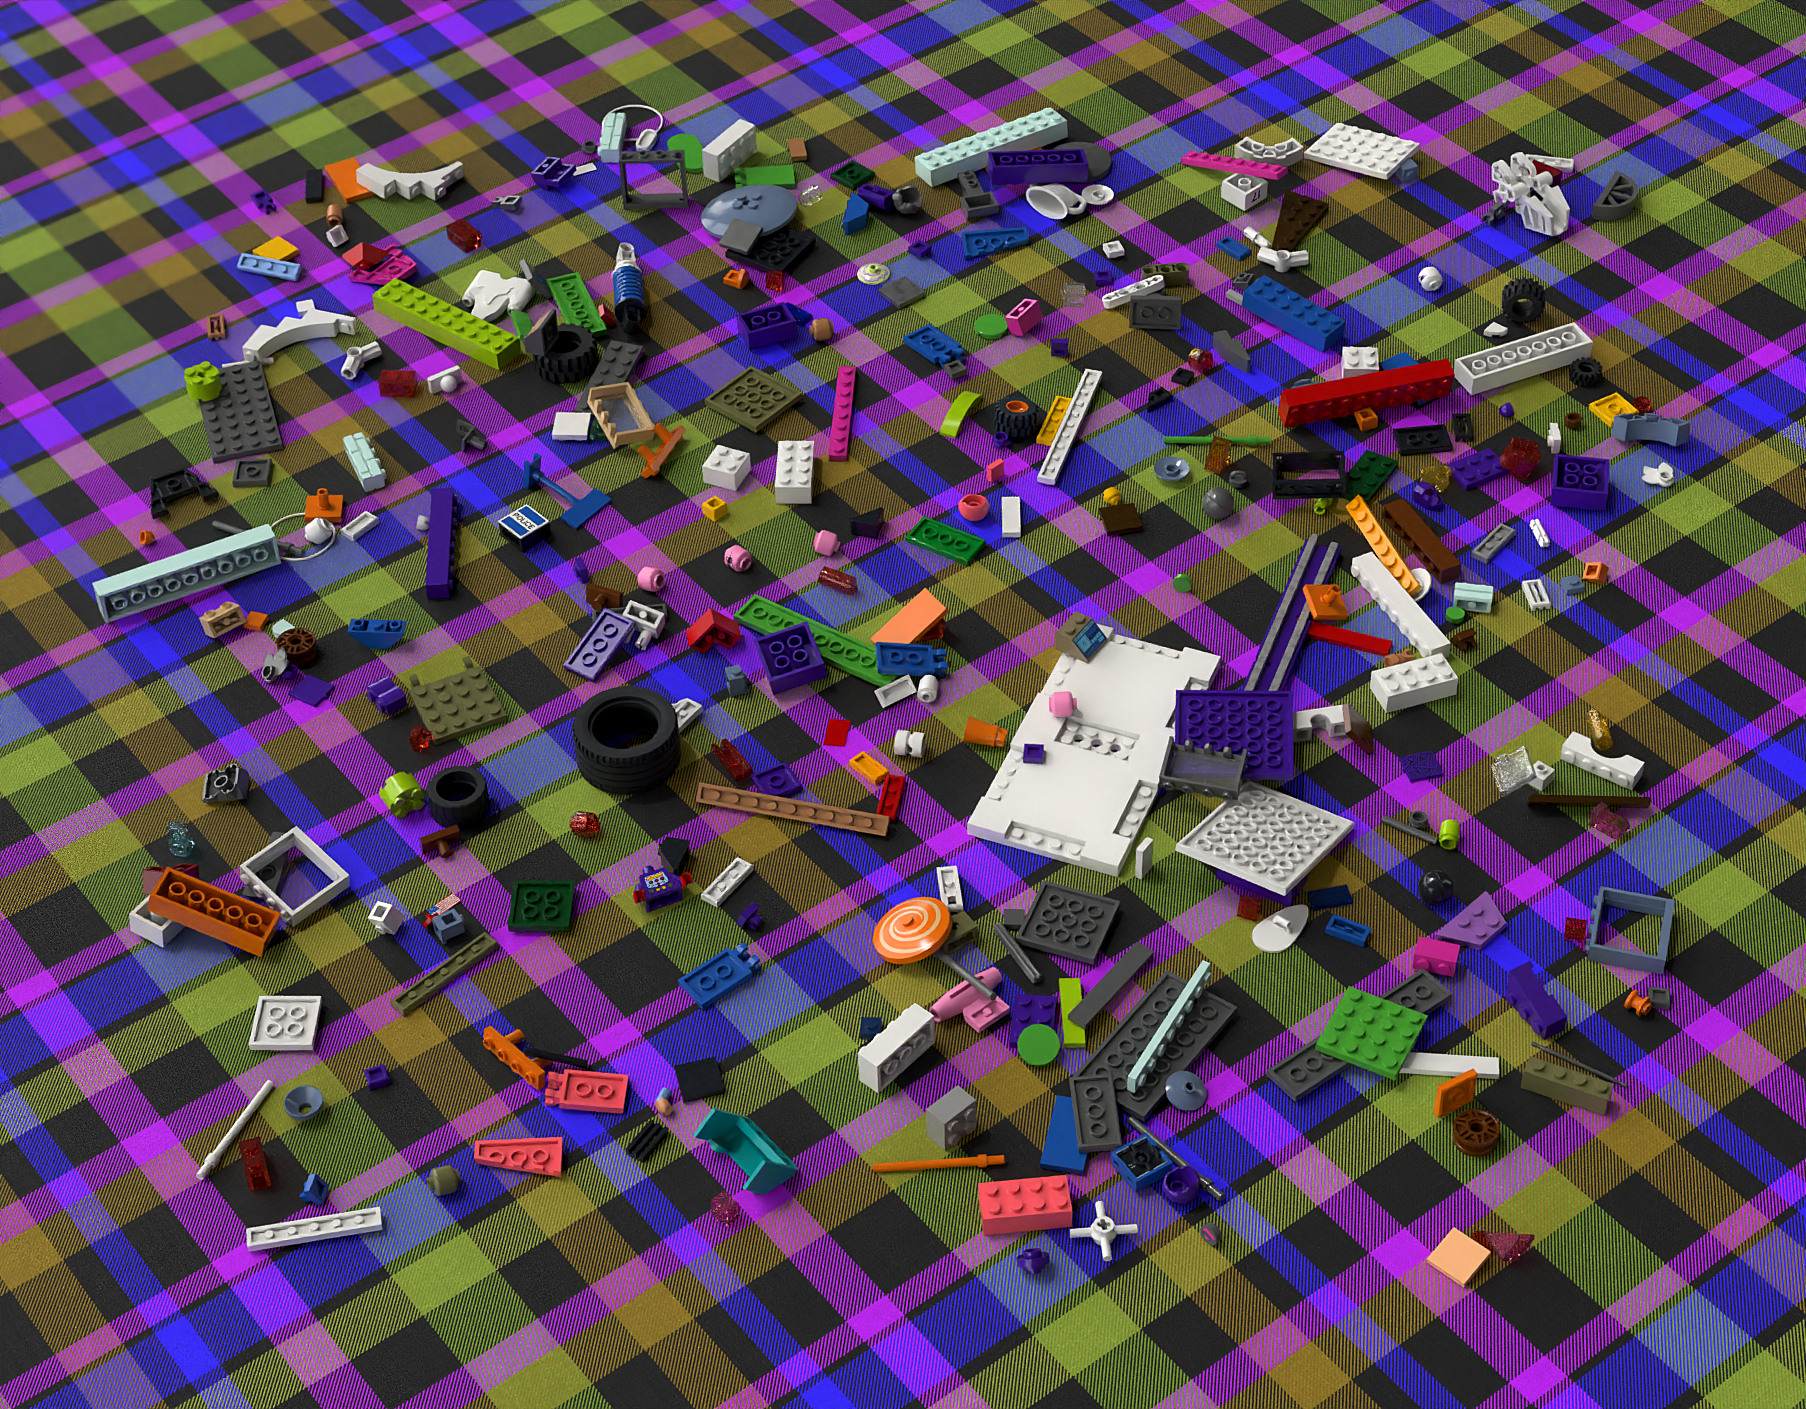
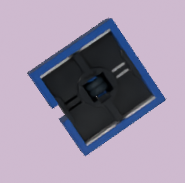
[1111,1133,1173,1192]

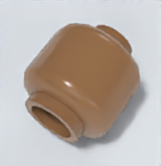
[809,318,834,341]

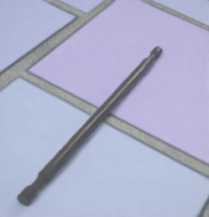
[1531,1041,1628,1088]

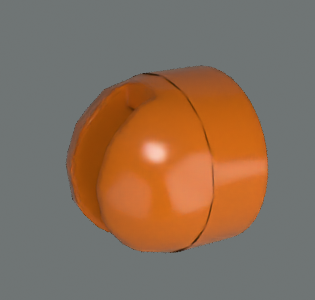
[139,530,155,545]

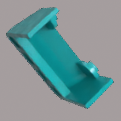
[693,1108,798,1195]

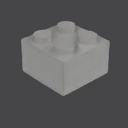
[926,1085,976,1151]

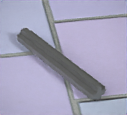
[993,922,1042,984]

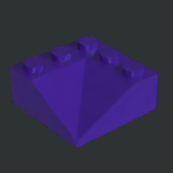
[1550,454,1610,511]
[754,621,827,695]

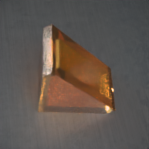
[1203,435,1231,474]

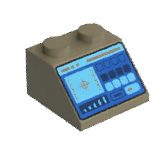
[1055,611,1108,663]

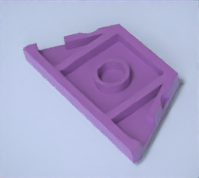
[1435,891,1506,950]

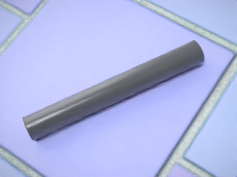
[1381,815,1439,845]

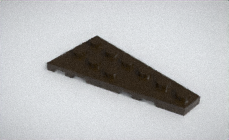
[1271,190,1329,252]

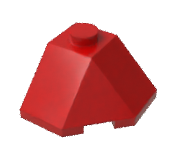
[342,242,389,270]

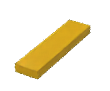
[1036,396,1072,446]

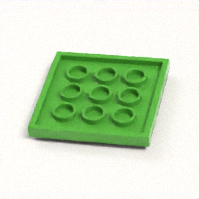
[1315,986,1428,1080]

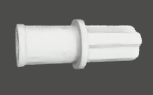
[1243,226,1271,248]

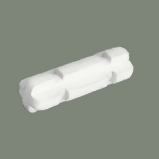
[1530,519,1550,548]

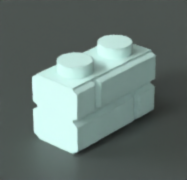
[1453,582,1493,613]

